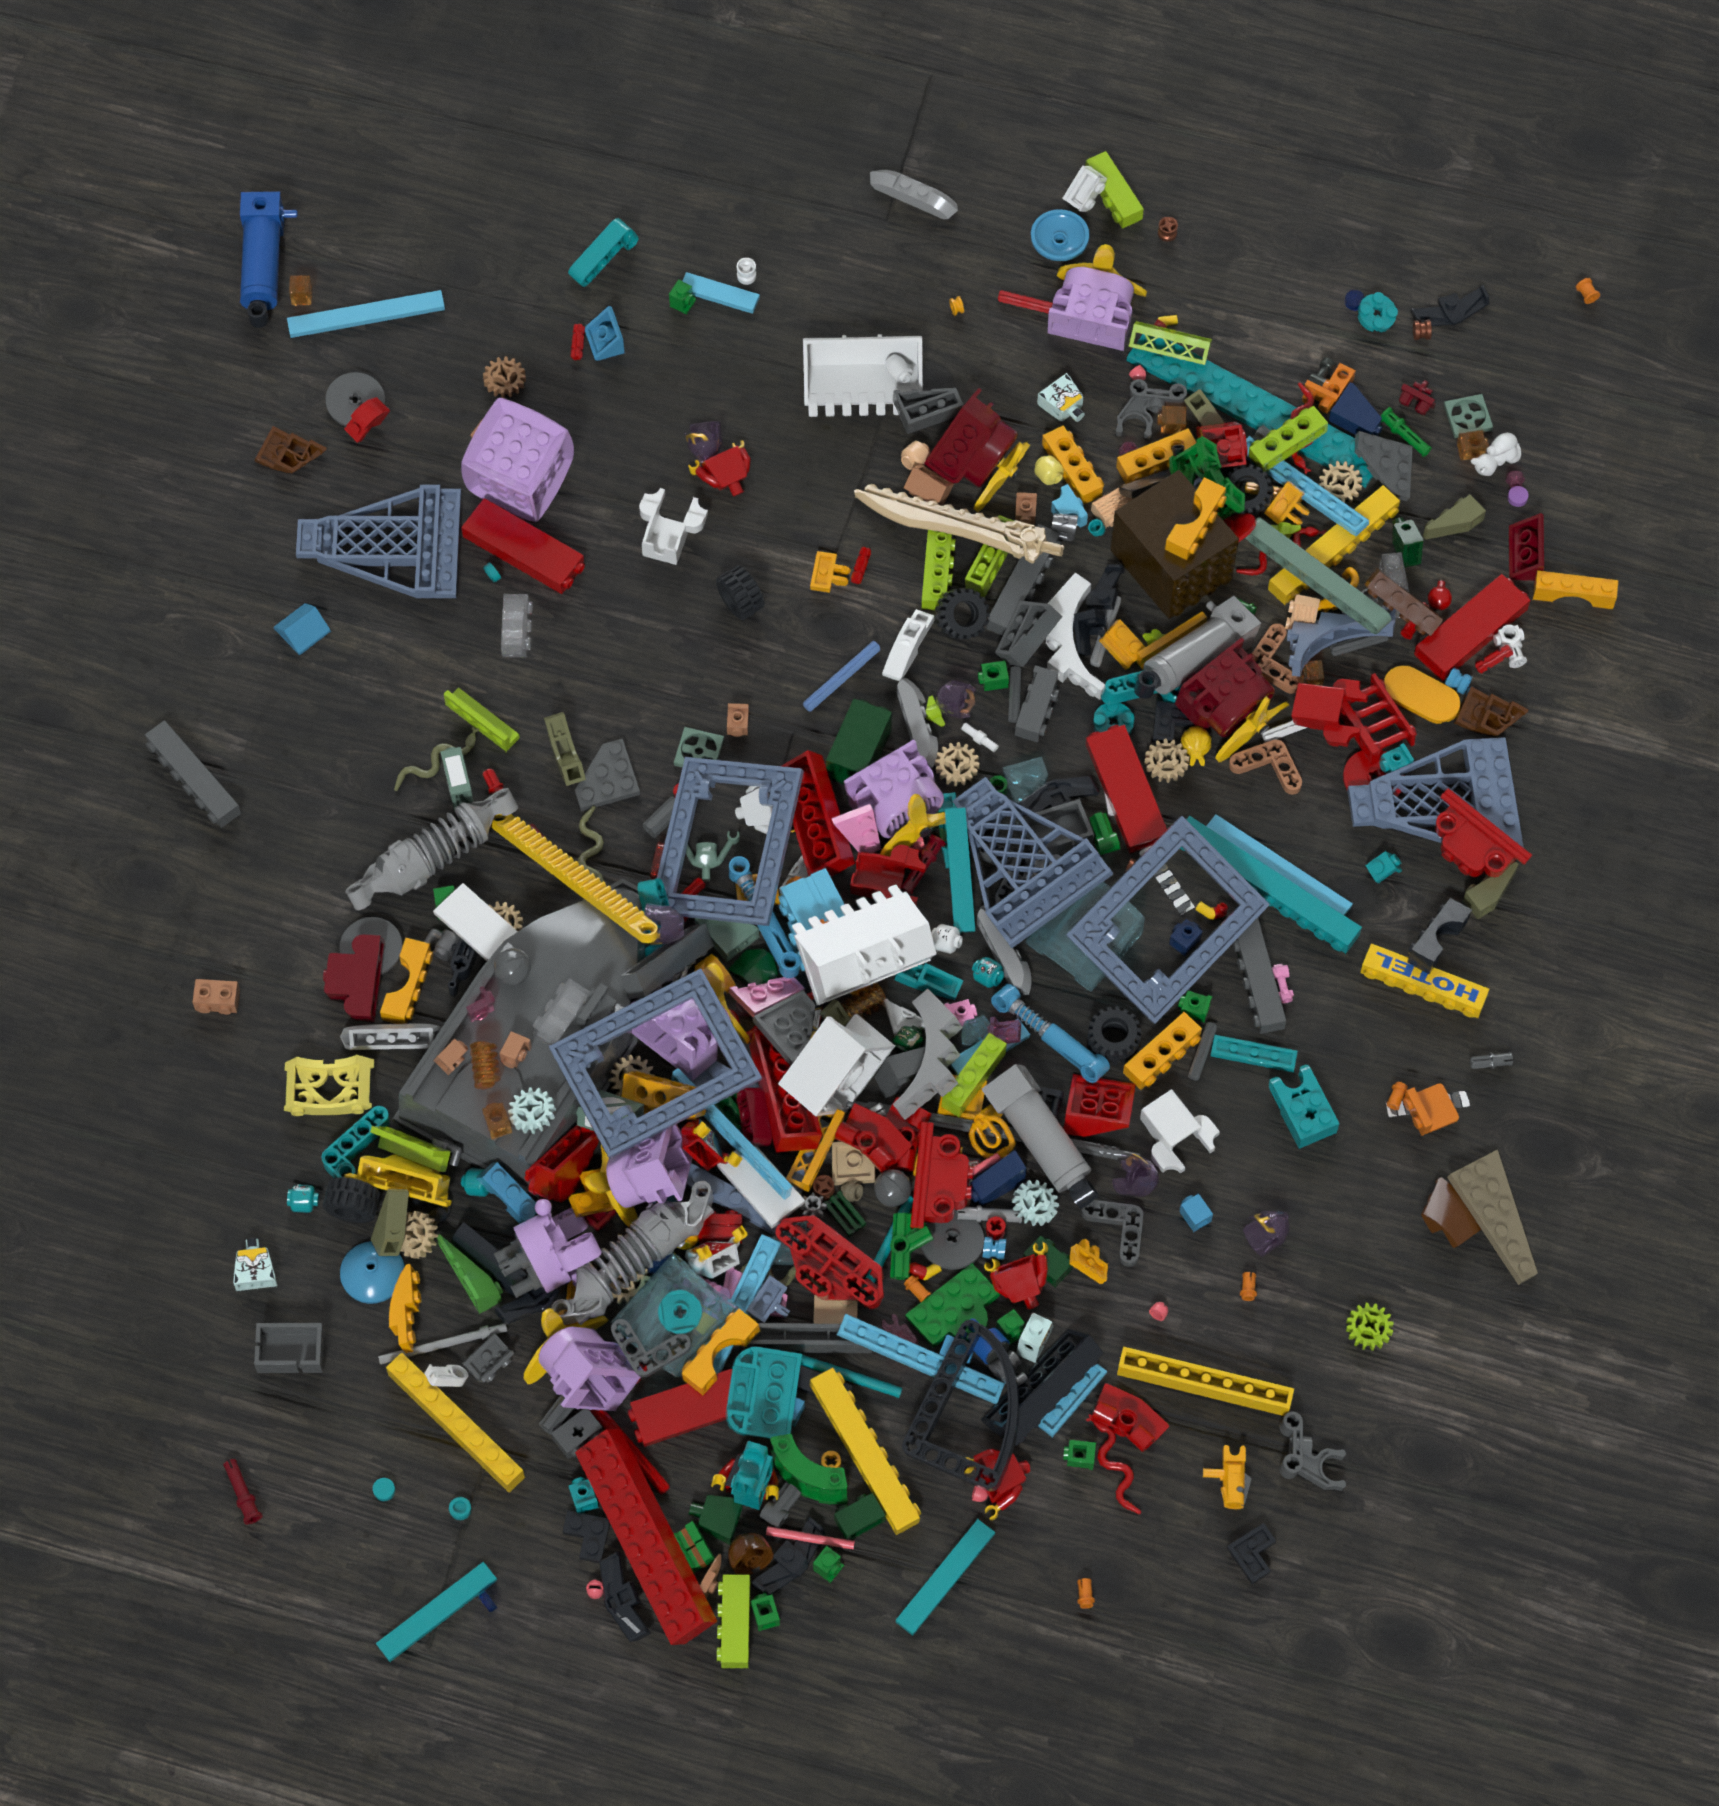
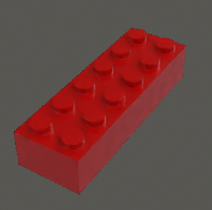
[781,750,855,877]
[749,1031,822,1152]

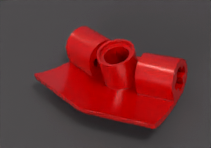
[886,1097,932,1172]
[835,1103,912,1173]
[1091,1383,1169,1452]

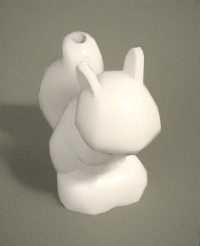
[1471,432,1521,476]

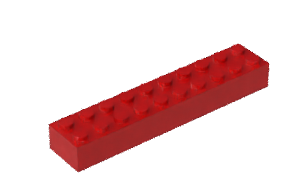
[575,1429,718,1645]

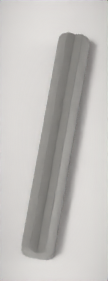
[1090,596,1121,667]

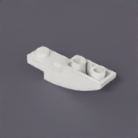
[882,609,934,681]

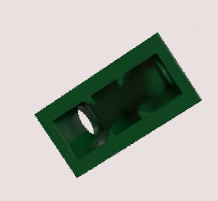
[1392,517,1423,569]
[688,1495,743,1545]

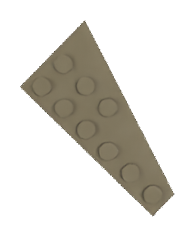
[1447,1149,1538,1285]

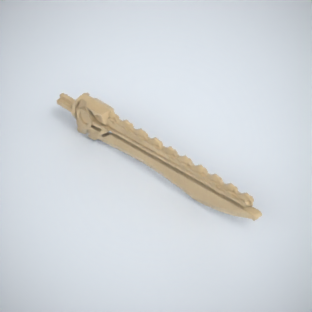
[854,484,1064,563]

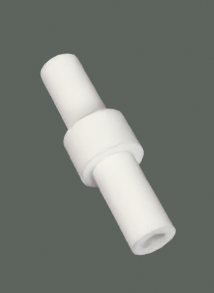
[961,723,999,752]

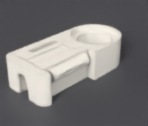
[425,1364,468,1387]

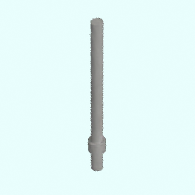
[378,1323,507,1365]

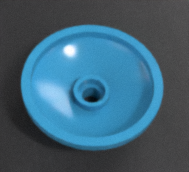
[1031,210,1089,261]
[340,1241,405,1304]

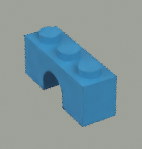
[476,1162,536,1224]

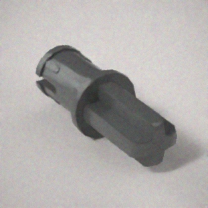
[1470,1052,1513,1069]

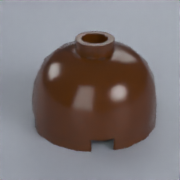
[728,1533,774,1575]

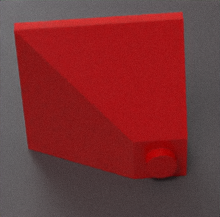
[1064,1074,1136,1137]

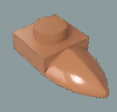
[700,1553,721,1599]

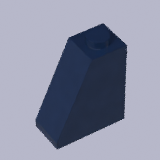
[1329,382,1383,436]
[970,1151,1026,1206]

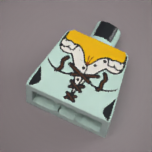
[1037,373,1085,422]
[234,1238,277,1291]
[1016,1313,1053,1363]

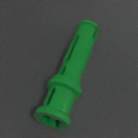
[1381,407,1432,457]

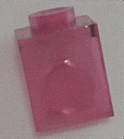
[466,986,495,1022]
[987,1017,1021,1044]

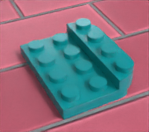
[725,1347,802,1439]

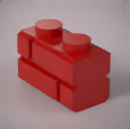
[698,1210,742,1244]

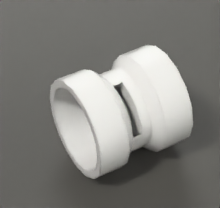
[737,258,756,285]

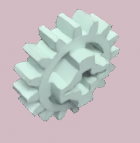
[508,1088,556,1134]
[1012,1180,1059,1226]

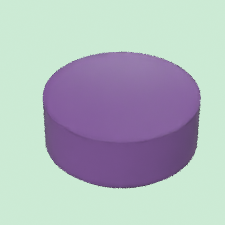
[1508,486,1528,507]

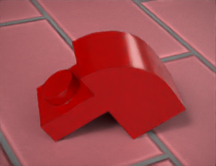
[344,397,390,443]

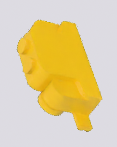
[345,1154,452,1207]

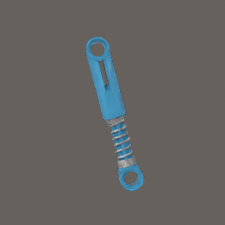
[729,856,801,978]
[991,984,1110,1083]

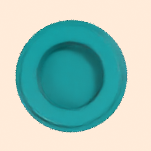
[483,562,501,582]
[373,1478,395,1501]
[449,1497,471,1520]

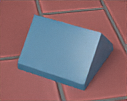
[585,306,624,361]
[274,603,331,655]

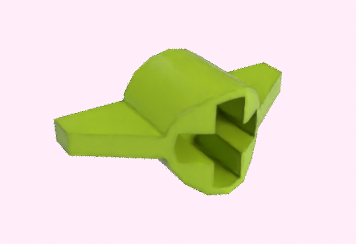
[1271,522,1301,539]
[1142,629,1166,645]
[925,696,945,727]

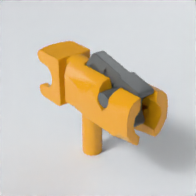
[1203,1445,1251,1509]

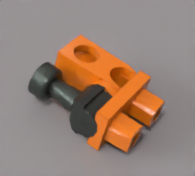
[1302,357,1356,414]

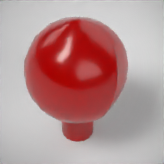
[1428,581,1452,610]

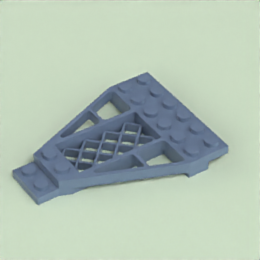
[296,485,461,598]
[1347,738,1524,848]
[953,777,1113,948]

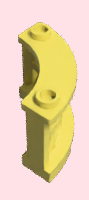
[284,1055,374,1116]

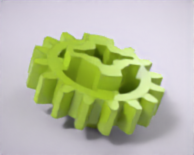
[1346,1303,1394,1351]

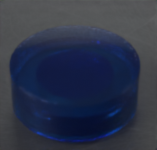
[1345,290,1365,310]
[478,1590,498,1612]

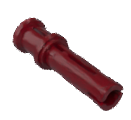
[901,834,946,895]
[223,1459,263,1525]

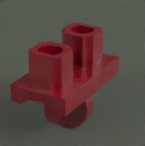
[1399,380,1436,416]

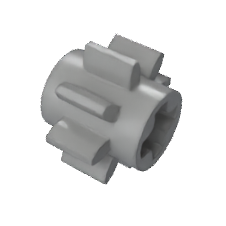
[800,1192,826,1218]

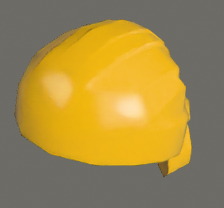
[1181,726,1212,766]

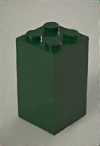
[826,699,892,785]

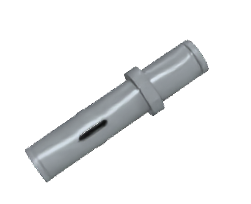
[957,1205,1022,1223]

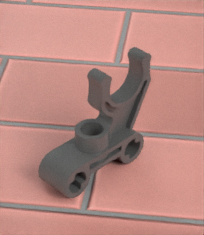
[1115,379,1187,440]
[1279,1412,1346,1491]

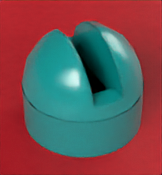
[1088,519,1106,537]

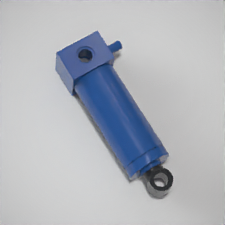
[240,192,298,328]

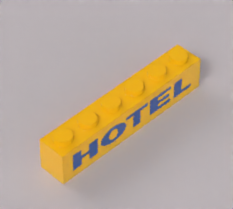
[1360,943,1489,1018]

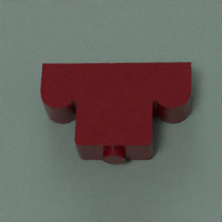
[323,934,385,1022]

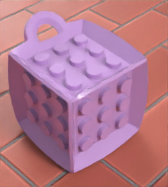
[461,398,574,522]

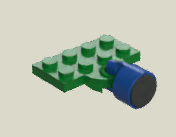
[905,1263,1009,1364]

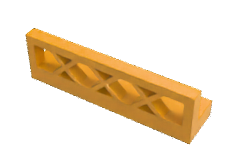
[1136,612,1207,670]
[786,1109,845,1192]

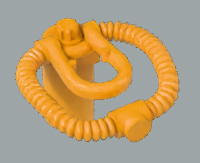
[969,1104,1016,1159]

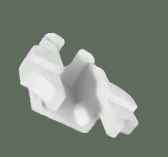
[639,488,708,565]
[1140,1089,1220,1173]

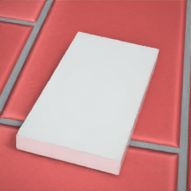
[433,883,518,961]
[717,1146,805,1228]

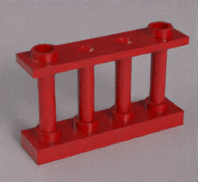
[1340,673,1417,764]

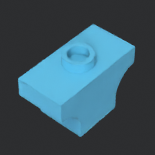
[1051,484,1088,527]

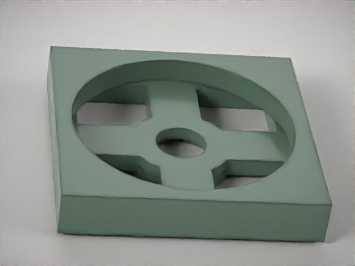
[1444,394,1493,438]
[674,727,724,768]

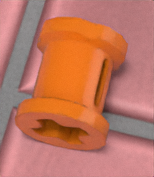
[1576,278,1600,304]

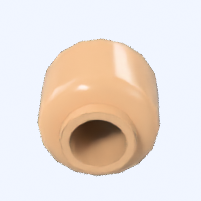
[901,441,930,470]

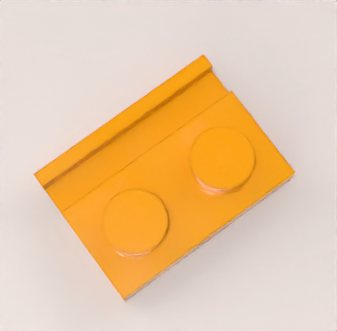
[1099,619,1145,669]

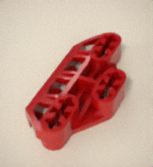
[775,1215,884,1309]

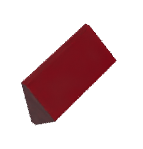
[1509,513,1544,581]

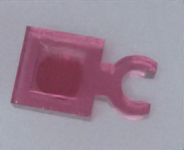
[882,1314,918,1344]

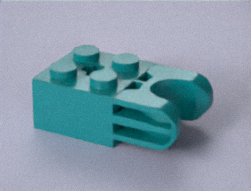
[1269,1065,1339,1149]
[731,1441,773,1510]

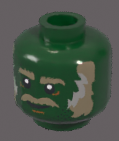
[892,1025,924,1054]

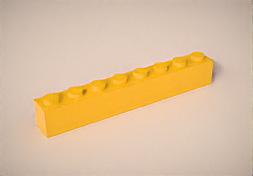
[1268,485,1400,605]
[1117,1347,1294,1416]
[386,1353,525,1493]
[810,1368,921,1535]

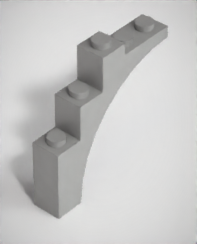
[893,989,963,1120]

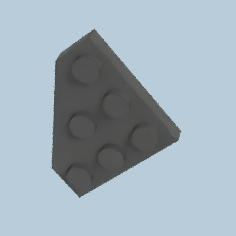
[1355,431,1413,501]
[575,739,640,811]
[752,990,815,1066]

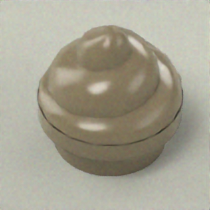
[841,1180,863,1202]

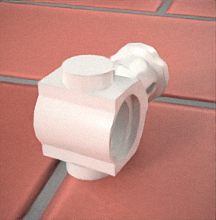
[1493,625,1527,668]

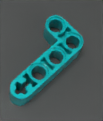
[568,218,639,287]
[1101,670,1183,705]
[637,878,677,958]
[321,1106,390,1178]

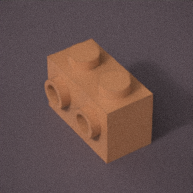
[904,464,954,506]
[193,979,240,1015]

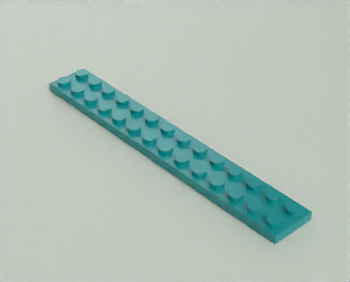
[1127,334,1373,488]

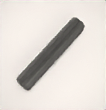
[1330,636,1388,657]
[1008,666,1021,723]
[1188,1022,1217,1081]

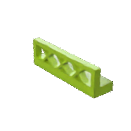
[1129,321,1212,365]
[444,687,520,752]
[370,1126,451,1172]

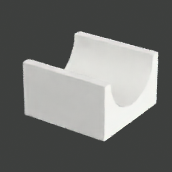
[778,1014,895,1116]

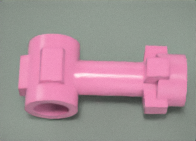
[1272,964,1294,1003]

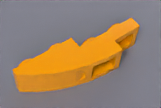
[389,1264,421,1354]

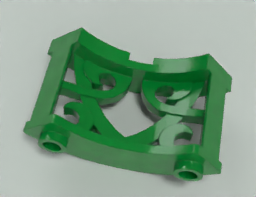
[1169,436,1245,520]
[770,1434,848,1504]

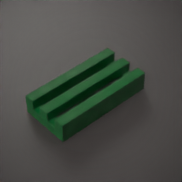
[823,1191,866,1237]

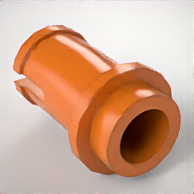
[1387,1082,1408,1110]
[1240,1272,1257,1301]
[904,1275,931,1302]
[1077,1578,1095,1609]

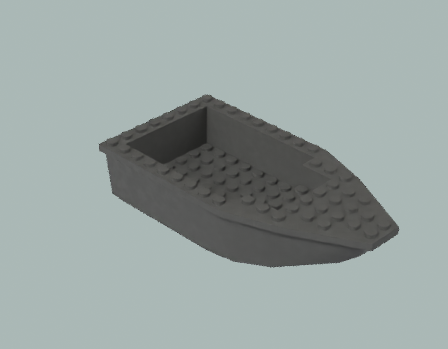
[393,878,650,1200]

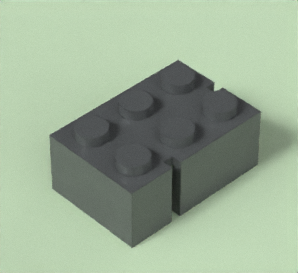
[1023,799,1094,861]
[254,1323,325,1373]

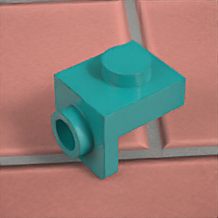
[1365,851,1402,883]

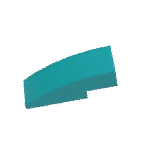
[894,963,963,1000]

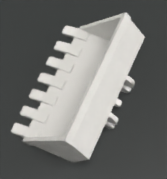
[803,334,923,417]
[792,885,936,1005]

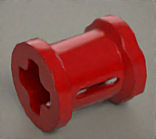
[986,1216,1006,1240]

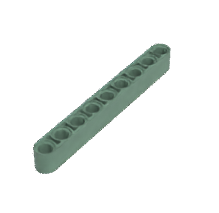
[1246,518,1392,634]

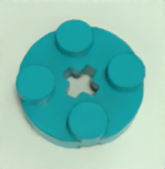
[1358,292,1398,332]
[1093,703,1134,735]
[658,1290,702,1334]

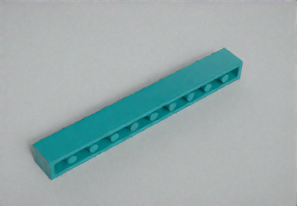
[1180,815,1362,954]

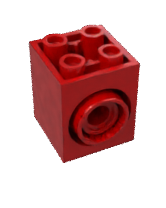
[1196,422,1247,468]

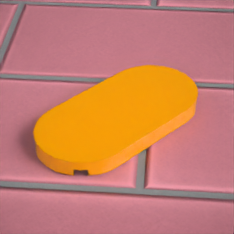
[1384,666,1460,724]

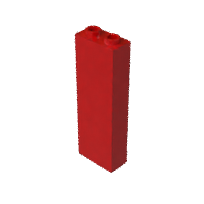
[461,498,585,594]
[1414,574,1531,682]
[1086,724,1167,854]
[628,1369,732,1447]

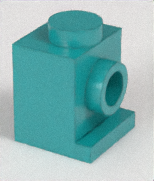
[1379,743,1414,774]
[569,1477,599,1513]

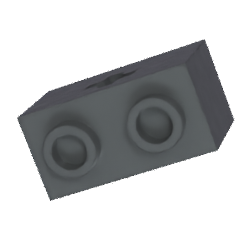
[551,1409,603,1460]

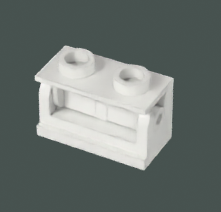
[1062,166,1107,212]

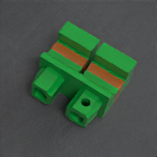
[674,1521,715,1573]

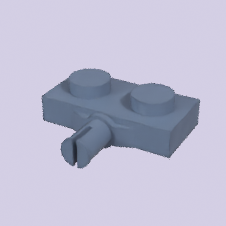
[745,1276,790,1323]

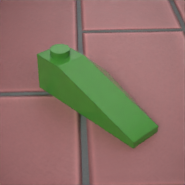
[437,1235,503,1314]

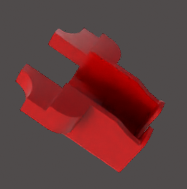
[1292,679,1368,747]
[850,845,926,905]

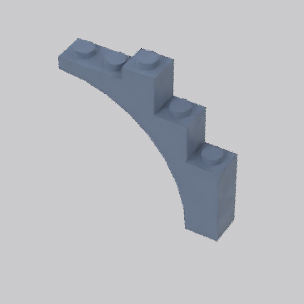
[1287,607,1396,677]

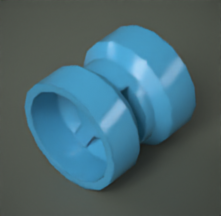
[1445,668,1472,694]
[983,1237,1006,1260]

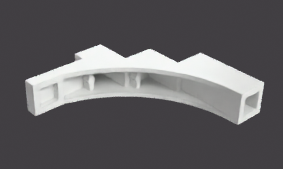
[1046,573,1105,700]

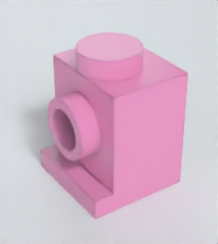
[944,999,977,1027]

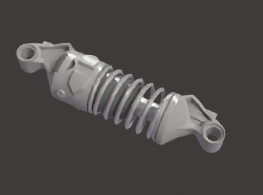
[346,788,518,910]
[551,1181,714,1325]

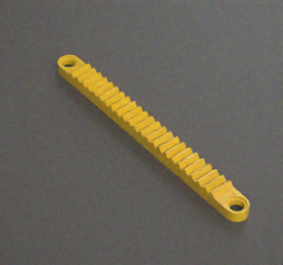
[491,814,658,943]

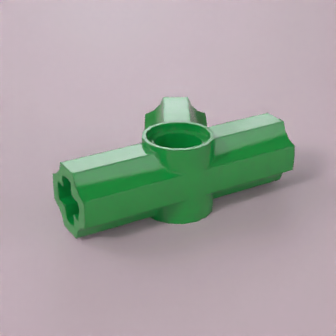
[890,1213,934,1280]

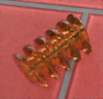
[840,982,886,1019]
[469,1041,501,1090]

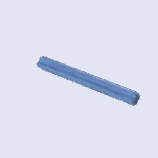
[803,641,880,712]

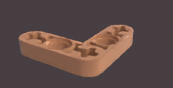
[1253,624,1302,694]
[1229,739,1302,795]

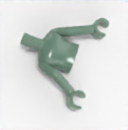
[686,831,740,882]

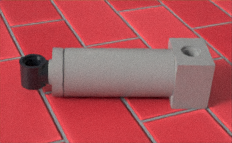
[1134,596,1261,699]
[981,1064,1099,1209]

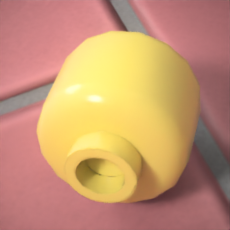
[1034,456,1064,485]

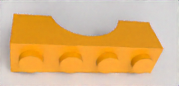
[1165,477,1227,560]
[1533,571,1618,609]
[380,938,433,1024]
[682,1309,760,1395]

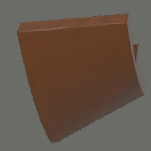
[254,426,327,474]
[1454,687,1528,736]
[1421,1177,1481,1248]

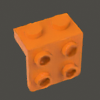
[1403,1083,1459,1136]

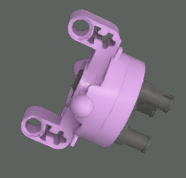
[494,1199,602,1298]

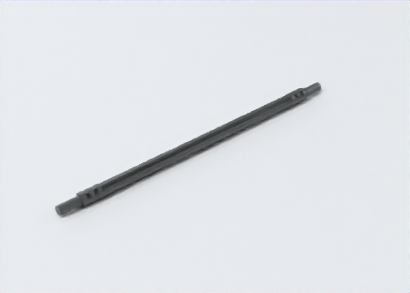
[846,1100,1140,1162]

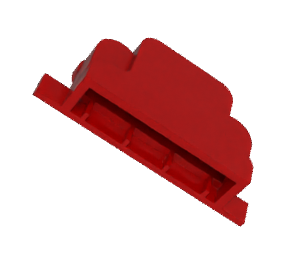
[1435,788,1532,877]
[910,1122,974,1228]
[524,1125,599,1203]

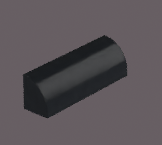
[451,1222,528,1299]

